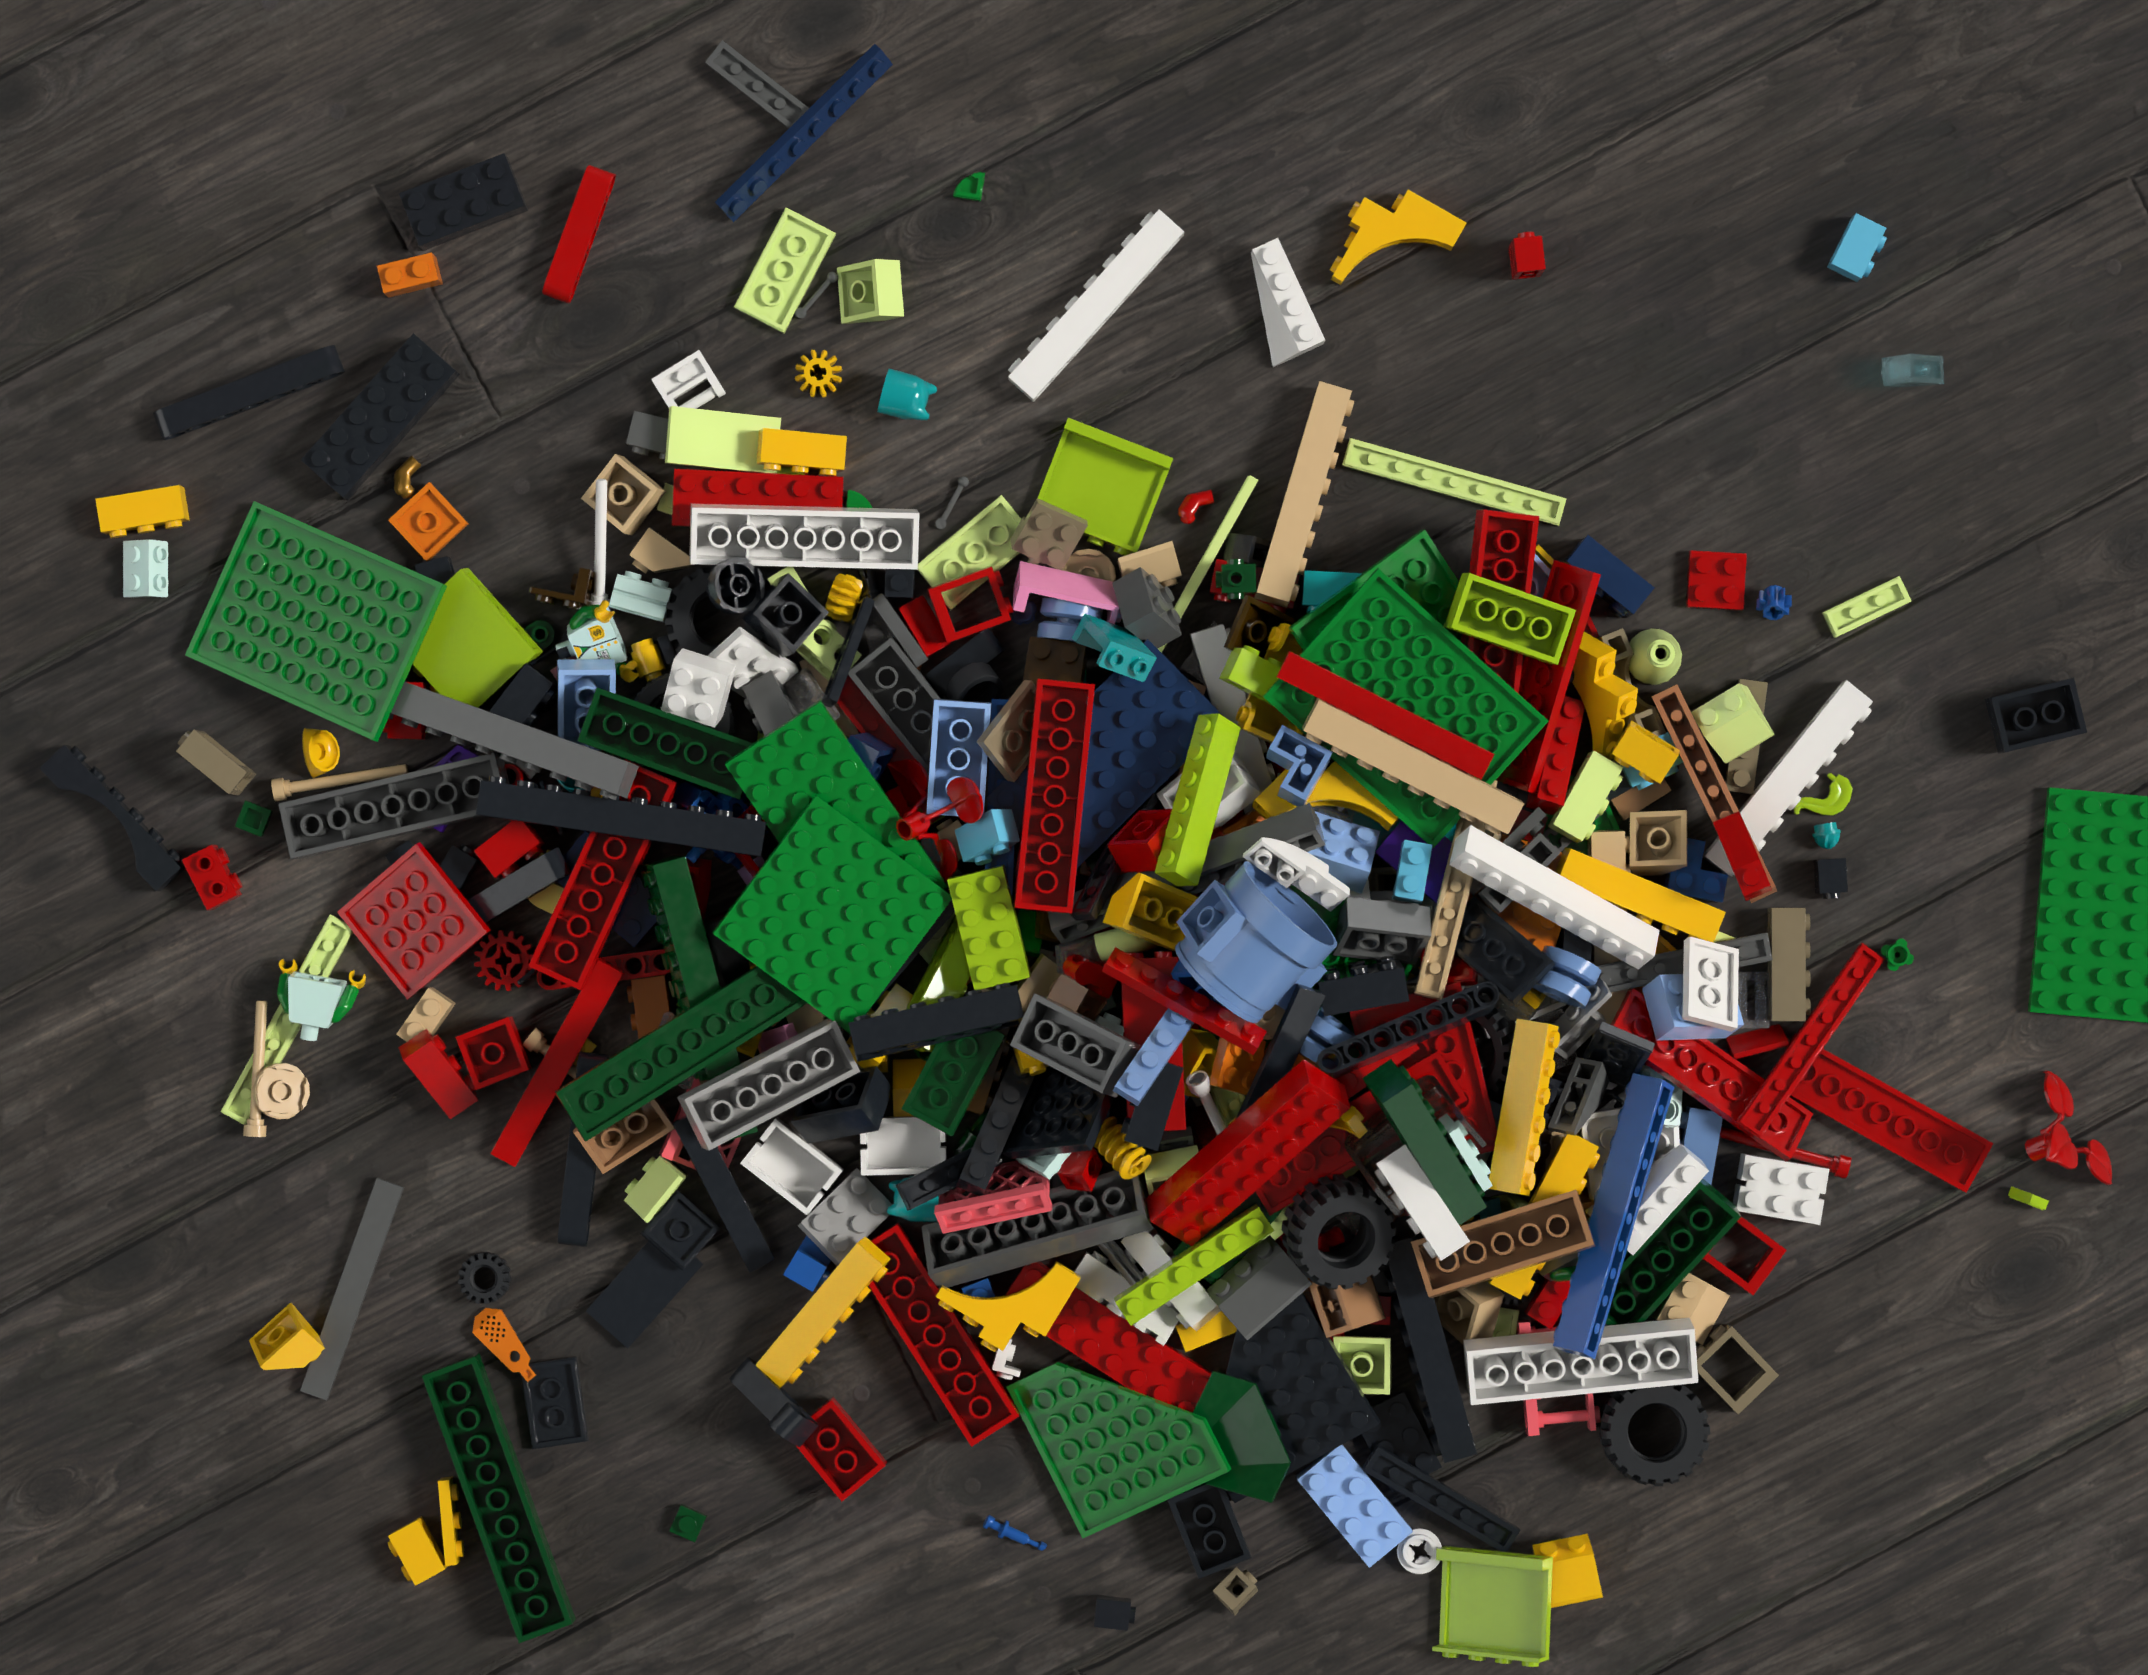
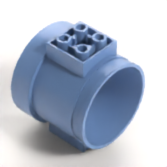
[1175,861,1337,1023]

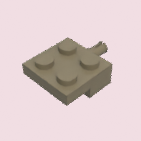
[1010,498,1088,570]

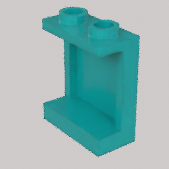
[1072,613,1157,682]

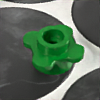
[1881,938,1914,971]

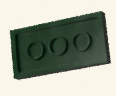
[902,1031,1006,1136]

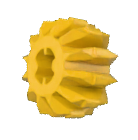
[795,350,842,398]
[825,573,863,622]

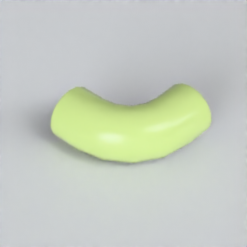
[1094,928,1158,961]

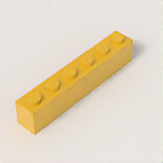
[1555,847,1726,943]
[1489,1019,1560,1196]
[1488,1134,1600,1300]
[755,1236,891,1388]

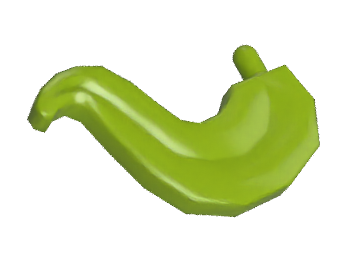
[1793,773,1853,816]

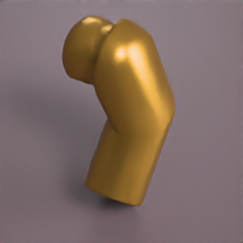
[394,455,421,499]

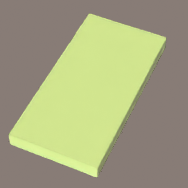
[734,208,836,334]
[665,406,781,474]
[918,495,1021,610]

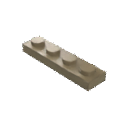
[1725,679,1768,794]

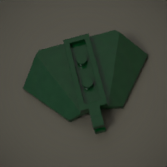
[1193,1371,1291,1503]

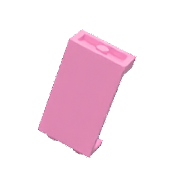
[1013,561,1122,624]

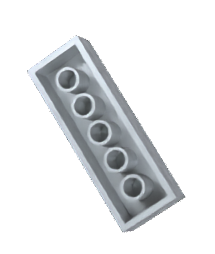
[677,1019,860,1151]

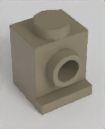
[1213,1567,1258,1616]

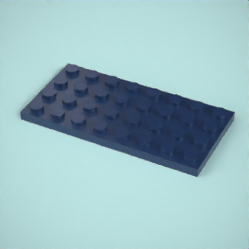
[985,639,1223,868]

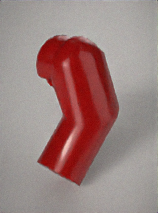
[1178,490,1214,524]

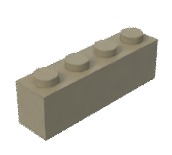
[1767,908,1811,1021]

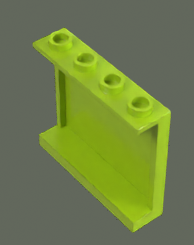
[1038,418,1173,556]
[411,568,543,708]
[1432,1546,1553,1667]

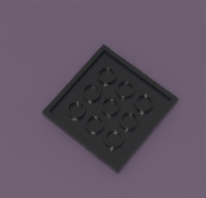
[1002,1066,1114,1159]

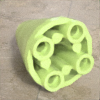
[1629,629,1682,685]

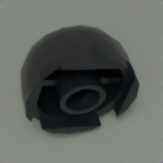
[706,557,765,615]

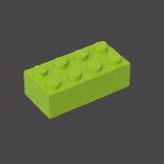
[1444,573,1576,665]
[947,865,1031,990]

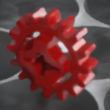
[474,930,533,991]

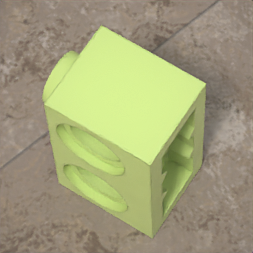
[796,619,862,681]

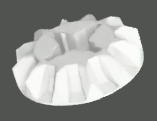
[1397,1528,1442,1574]

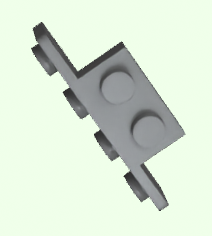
[1552,979,1612,1059]

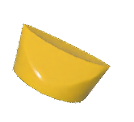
[302,728,340,778]

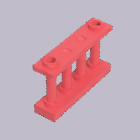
[1517,1320,1600,1436]

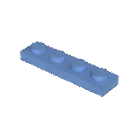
[1113,1008,1194,1106]

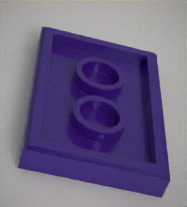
[1375,821,1452,904]

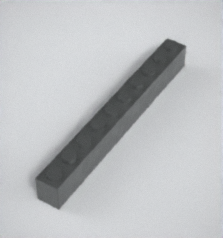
[389,682,639,800]
[1048,803,1326,944]

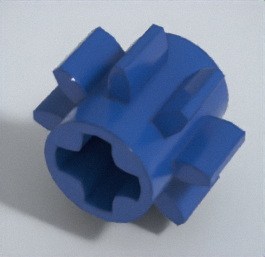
[1756,585,1792,620]

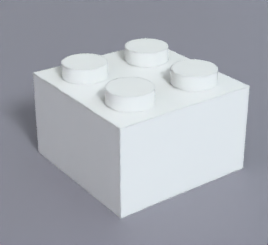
[661,648,736,728]

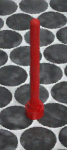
[1720,1127,1852,1179]

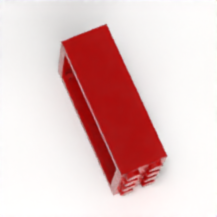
[1121,951,1186,1131]

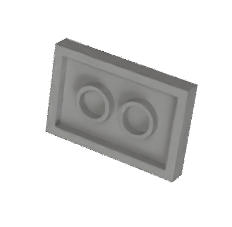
[798,1168,892,1266]

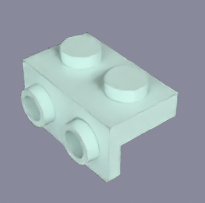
[123,540,168,598]

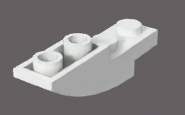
[1243,837,1350,912]

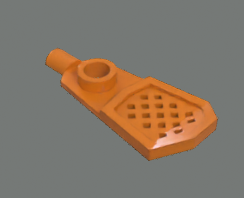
[472,1308,536,1382]

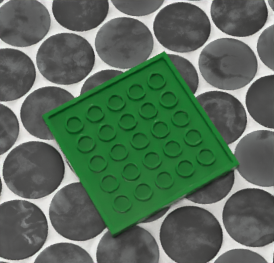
[712,795,952,1034]

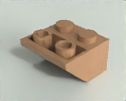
[1309,1275,1386,1338]

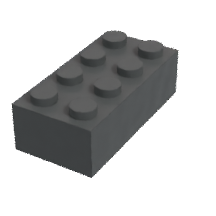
[1010,993,1141,1098]

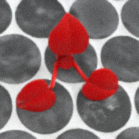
[887,759,983,881]
[2025,1070,2112,1185]

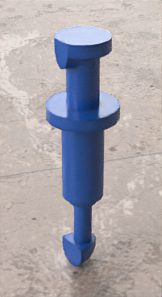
[983,1515,1047,1551]

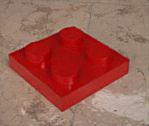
[1686,550,1747,610]

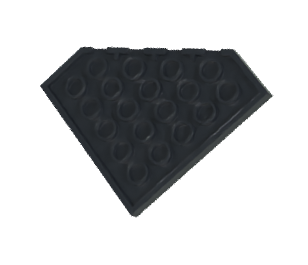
[1226,1293,1380,1503]

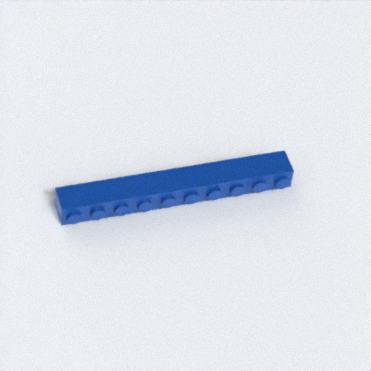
[1553,1073,1674,1359]

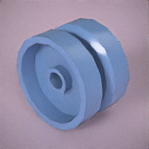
[1037,598,1103,642]
[1533,946,1601,1009]
[1300,1009,1356,1070]

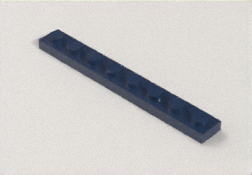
[715,44,893,222]

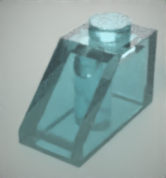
[1881,354,1944,387]

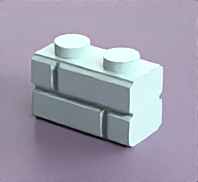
[609,571,673,623]

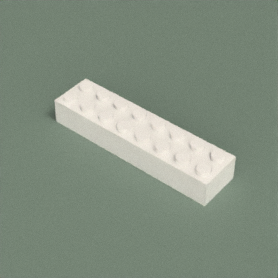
[690,504,919,570]
[1463,1318,1698,1405]

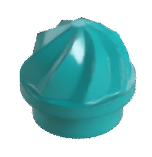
[1812,822,1841,849]

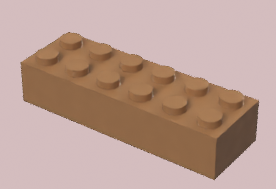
[1411,1190,1595,1298]

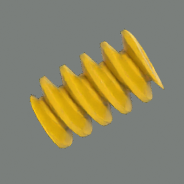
[1094,1116,1152,1179]

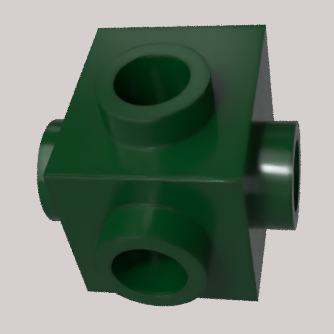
[1215,559,1256,600]

